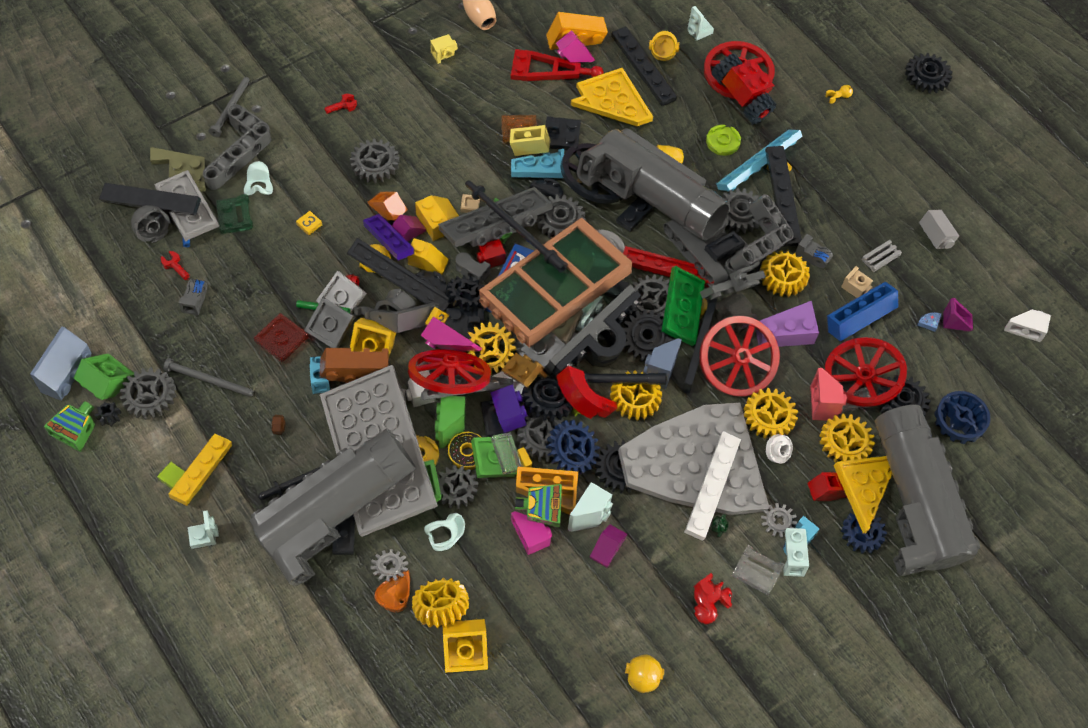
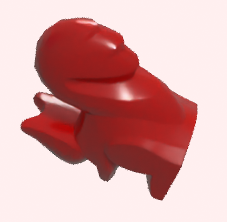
[693,573,732,624]

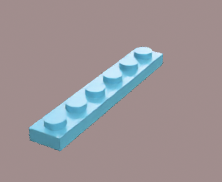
[716,130,802,192]

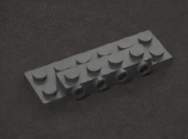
[438,187,553,247]

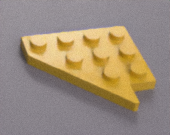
[571,68,653,126]

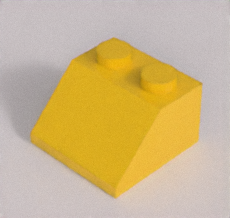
[415,195,459,241]
[350,318,396,359]
[443,619,488,673]

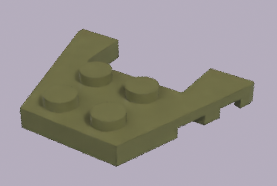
[150,147,206,192]

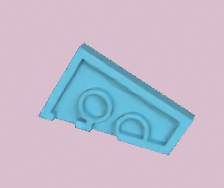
[511,149,564,178]

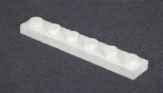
[684,431,741,541]

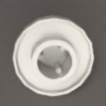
[766,434,793,464]

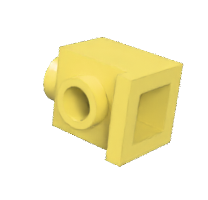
[430,34,458,64]

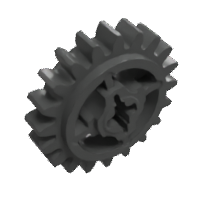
[350,139,400,183]
[632,274,670,319]
[120,367,177,420]
[517,412,571,462]

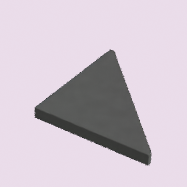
[421,374,513,400]

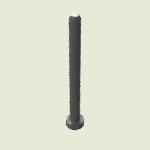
[163,358,254,397]

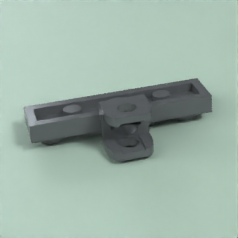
[700,266,766,300]

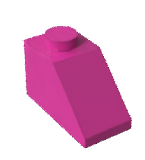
[556,30,595,62]
[511,511,552,555]

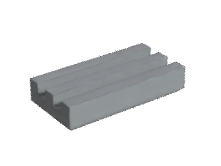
[862,240,902,272]

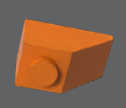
[368,192,408,221]

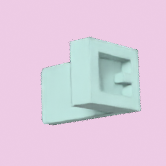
[688,6,714,40]
[188,510,219,549]
[783,528,809,577]

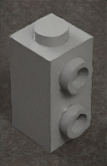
[919,210,959,249]

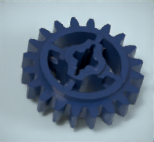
[546,420,600,475]

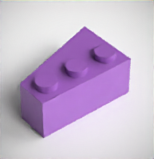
[756,301,819,347]

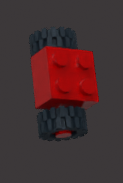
[711,54,777,125]

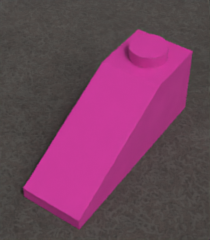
[421,317,482,352]

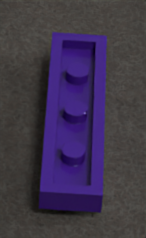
[363,214,414,260]

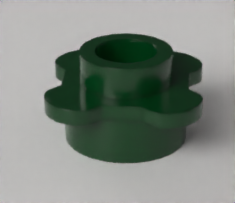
[712,514,729,537]

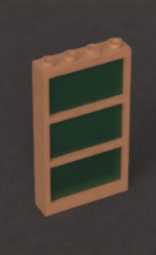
[479,218,632,348]

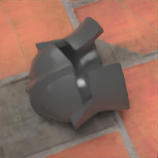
[375,289,415,312]

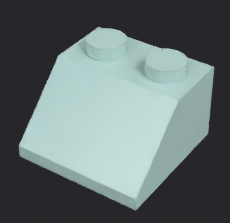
[568,482,613,532]

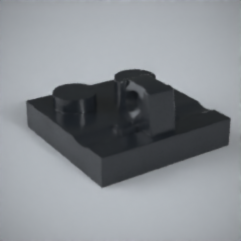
[546,116,581,150]
[446,308,484,345]

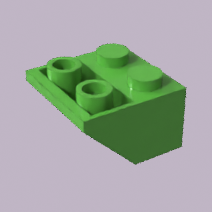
[435,396,466,449]

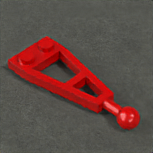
[511,49,604,81]

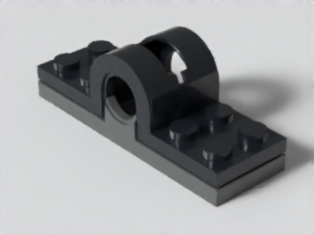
[545,285,641,380]

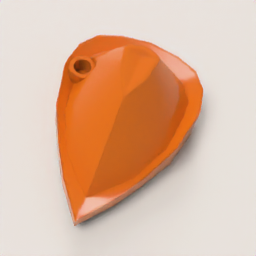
[374,570,410,613]

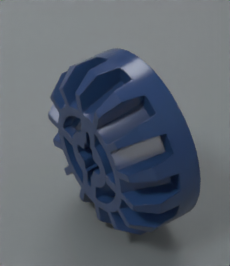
[934,391,990,444]

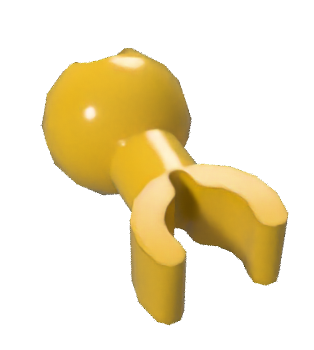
[826,85,853,104]

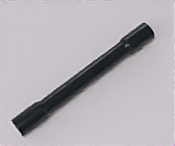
[584,373,667,385]

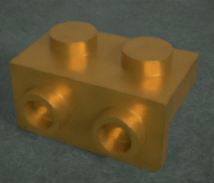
[501,353,548,388]

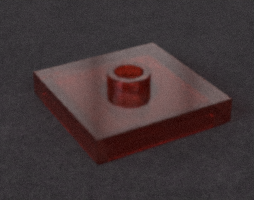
[254,313,309,362]

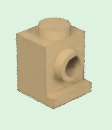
[842,266,873,298]

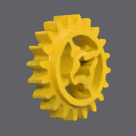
[468,322,517,374]
[744,388,798,439]
[819,413,875,462]

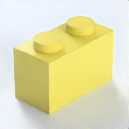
[510,125,550,156]

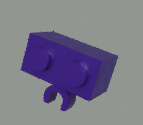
[491,384,528,433]

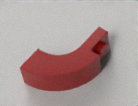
[557,365,617,419]

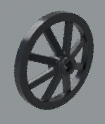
[560,143,624,204]

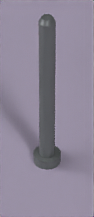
[209,77,250,137]

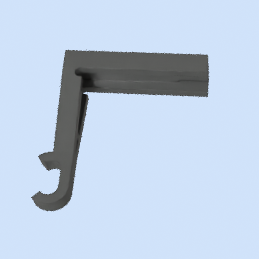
[354,303,438,333]

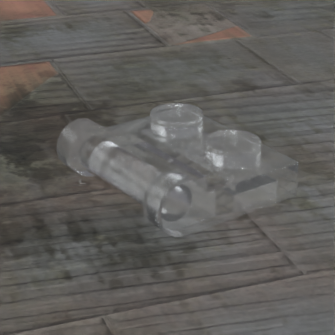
[732,545,785,596]

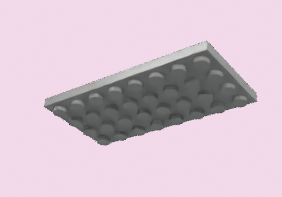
[320,365,438,537]

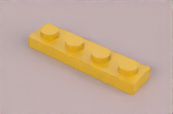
[169,434,232,506]

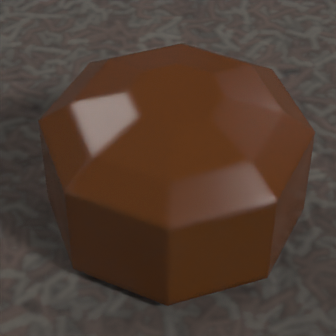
[272,415,286,435]

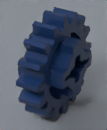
[841,513,887,554]

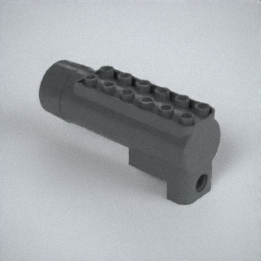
[577,128,730,241]
[874,405,980,576]
[249,428,416,586]

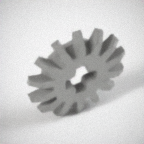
[761,503,797,538]
[371,550,408,582]

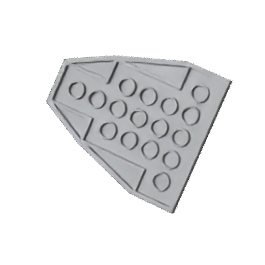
[618,403,770,515]

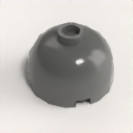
[131,205,170,243]

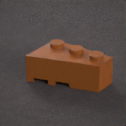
[320,348,388,383]

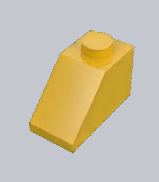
[407,238,449,275]

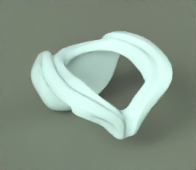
[244,161,273,196]
[424,513,465,551]

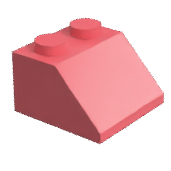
[810,368,847,421]

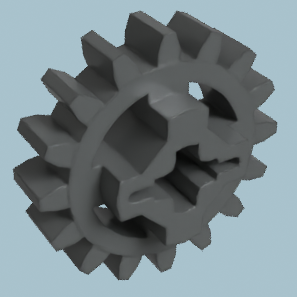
[438,465,478,509]

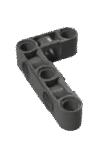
[203,104,271,190]
[730,195,794,271]

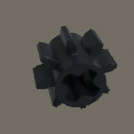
[95,401,122,427]

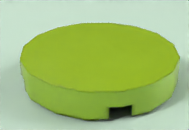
[706,125,741,156]

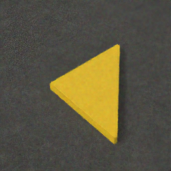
[833,456,892,534]

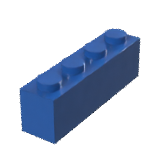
[827,282,898,341]

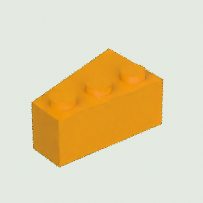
[546,12,608,50]
[516,467,578,515]

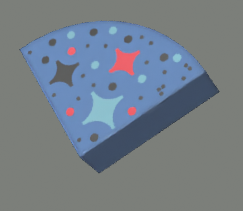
[917,312,941,332]

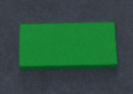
[662,266,705,346]

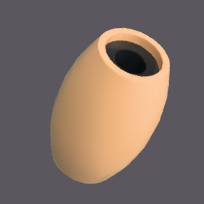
[462,0,496,30]

